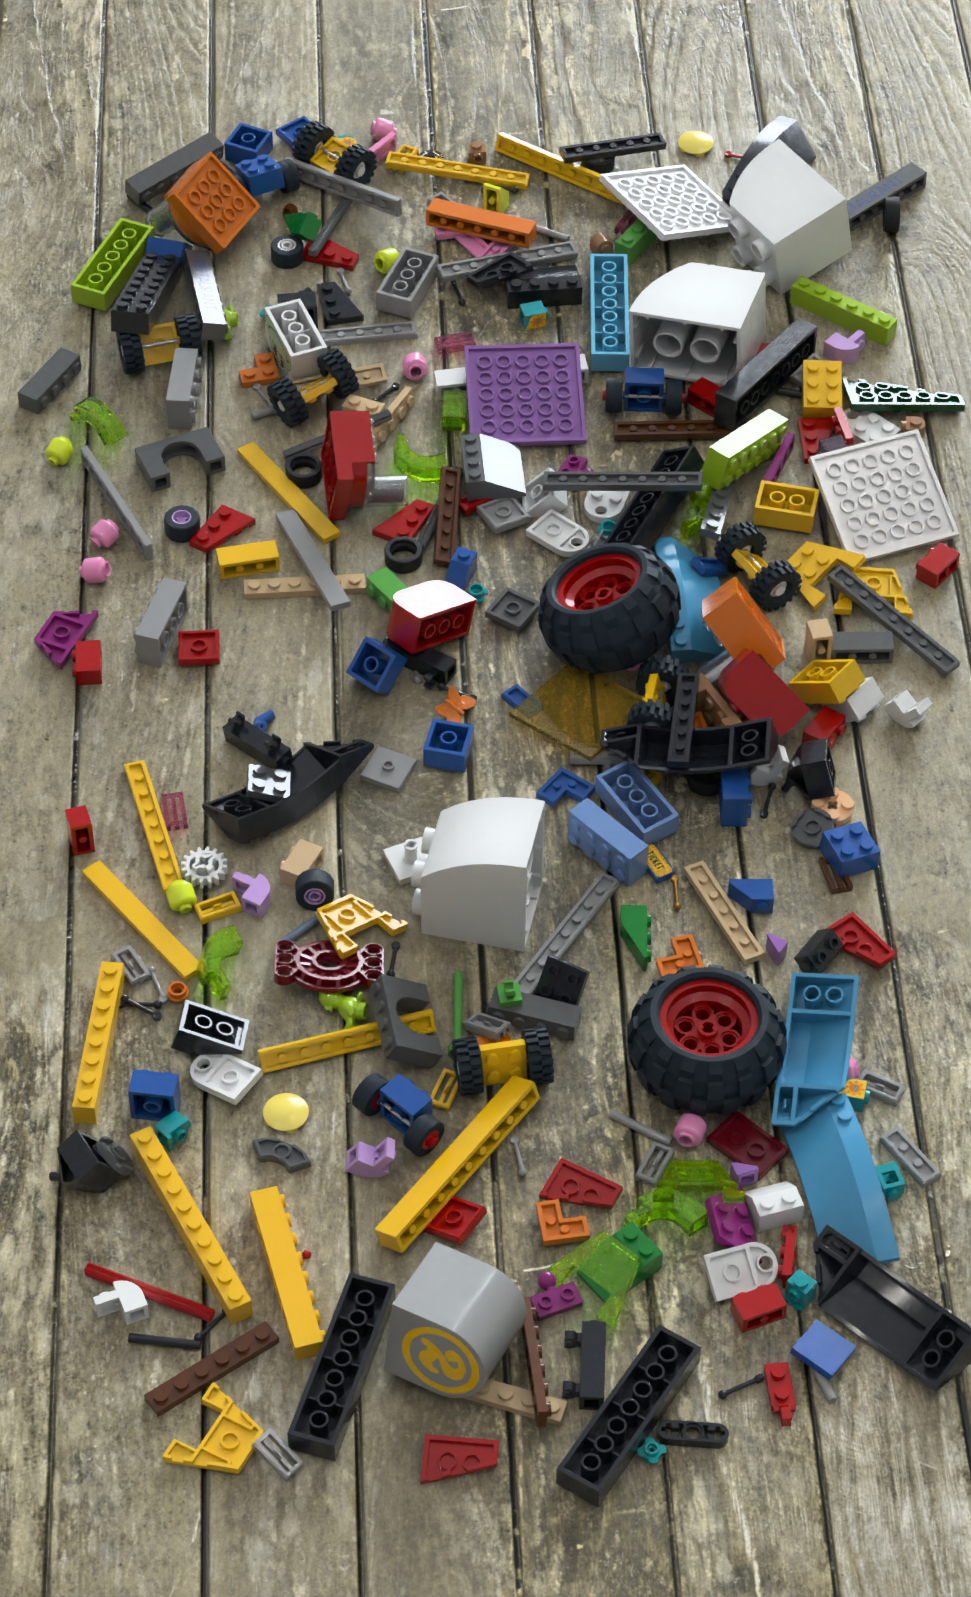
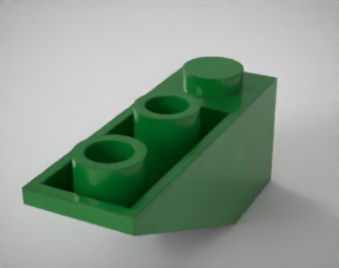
[284,212,322,242]
[620,905,652,971]

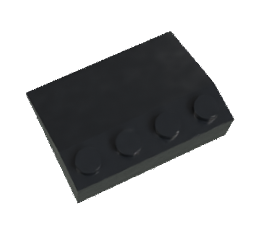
[503,265,582,309]

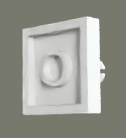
[383,836,428,885]

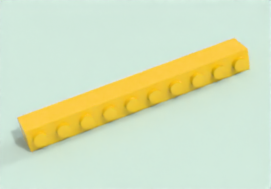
[374,1075,540,1253]
[129,1126,253,1325]

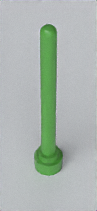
[448,970,463,1059]

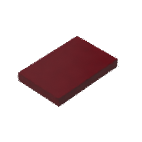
[706,1111,789,1181]

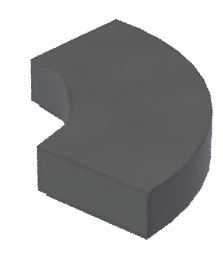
[252,1138,311,1174]

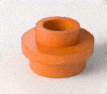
[167,981,189,1003]

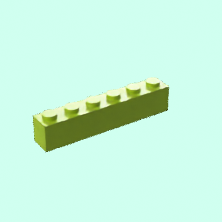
[790,276,898,346]

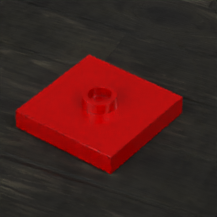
[178,630,220,666]
[423,1196,487,1245]

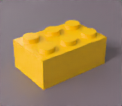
[801,360,842,418]
[753,480,820,534]
[787,659,865,705]

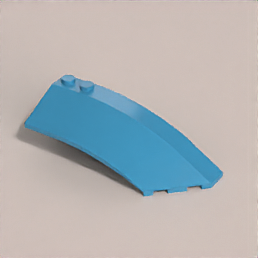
[653,537,728,663]
[771,972,859,1127]
[780,1093,900,1264]

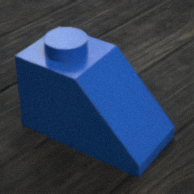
[445,546,477,591]
[728,879,774,914]

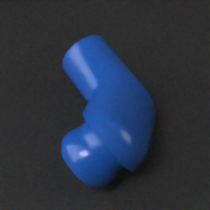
[254,710,275,732]

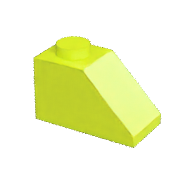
[483,183,509,213]

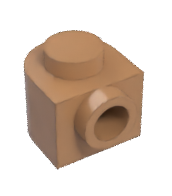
[468,141,486,164]
[590,232,613,254]
[901,416,925,438]

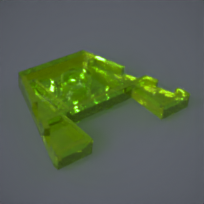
[653,1160,745,1203]
[544,1230,641,1329]

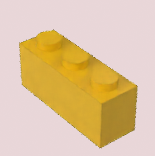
[216,540,280,579]

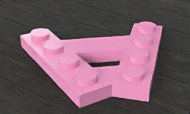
[433,227,515,258]

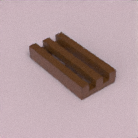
[818,857,853,894]

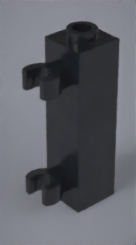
[382,636,456,689]
[222,711,294,770]
[562,1320,606,1410]

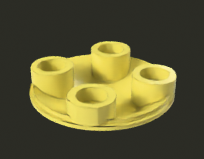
[678,131,714,158]
[263,1093,309,1134]

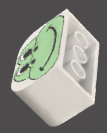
[264,299,327,380]

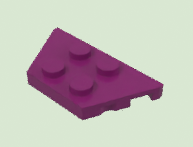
[34,610,99,669]
[705,1186,762,1265]

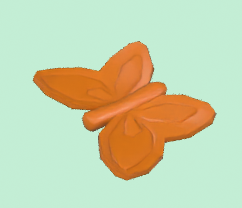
[435,686,476,723]

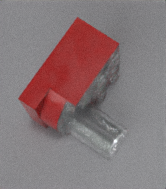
[321,411,409,521]

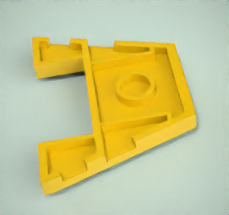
[787,541,866,611]
[833,567,913,619]
[316,894,408,959]
[162,1382,264,1474]

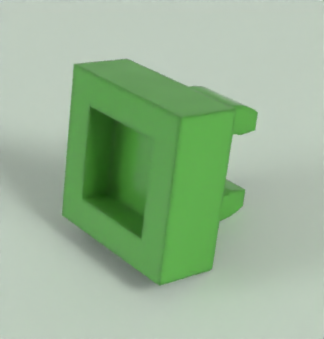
[496,980,522,1008]

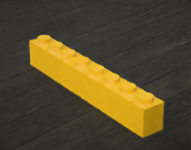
[72,961,125,1124]
[250,1186,325,1361]

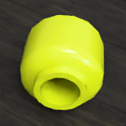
[374,248,399,274]
[45,436,74,466]
[166,880,197,914]

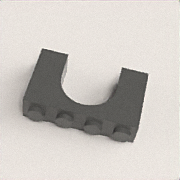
[135,427,226,493]
[370,974,443,1069]

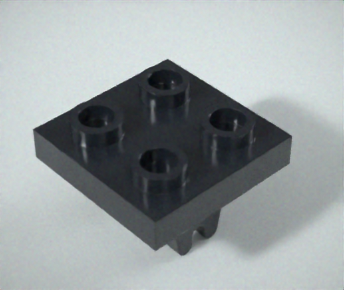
[534,955,590,1006]

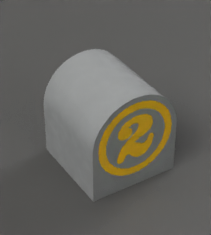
[384,1242,527,1399]

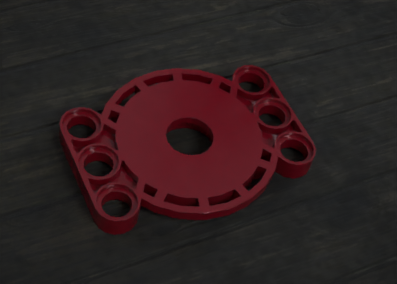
[274,940,384,993]

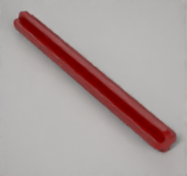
[84,1262,215,1322]

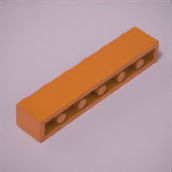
[426,198,537,249]

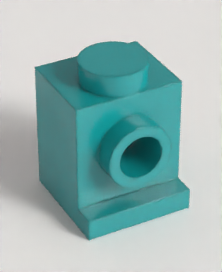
[154,1110,192,1152]
[875,1161,905,1201]
[783,1269,817,1313]

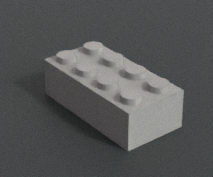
[376,247,439,318]
[166,348,203,430]
[133,577,189,668]

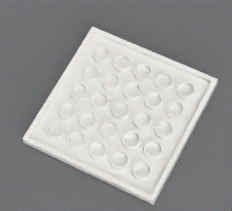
[599,165,732,241]
[808,429,960,562]

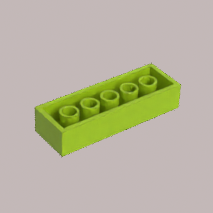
[71,218,155,312]
[701,409,788,490]

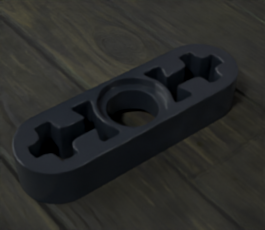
[657,1420,729,1449]

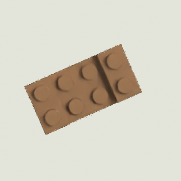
[696,673,742,727]

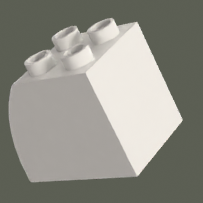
[728,139,852,295]
[629,262,766,387]
[411,797,545,952]

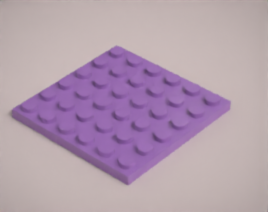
[464,343,587,446]

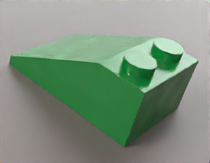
[577,1222,663,1306]

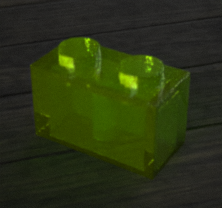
[442,390,469,431]

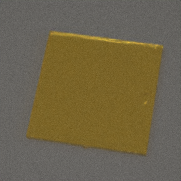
[509,665,642,761]

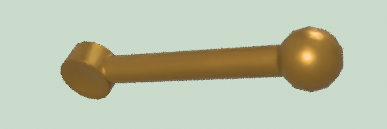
[670,874,682,911]

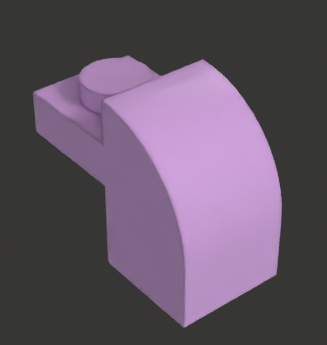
[823,329,865,364]
[232,871,271,919]
[345,1137,396,1178]

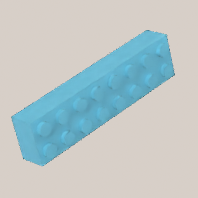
[590,254,630,372]

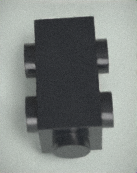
[794,928,844,974]

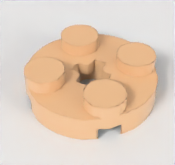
[811,787,854,826]

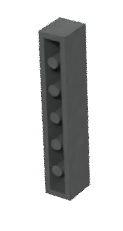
[125,132,224,205]

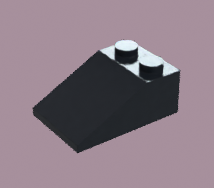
[171,1000,250,1055]

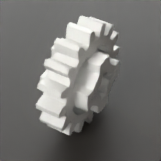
[181,846,228,889]

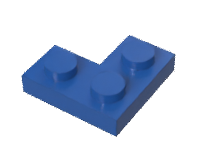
[536,767,595,807]

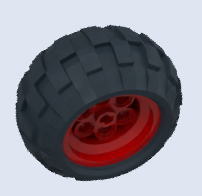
[538,543,681,673]
[627,964,787,1116]

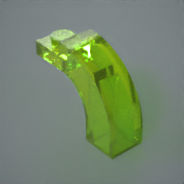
[68,397,128,445]
[393,433,449,483]
[680,482,713,541]
[197,925,244,1001]
[624,1190,708,1237]

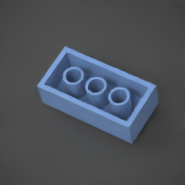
[595,761,679,845]
[568,798,648,887]

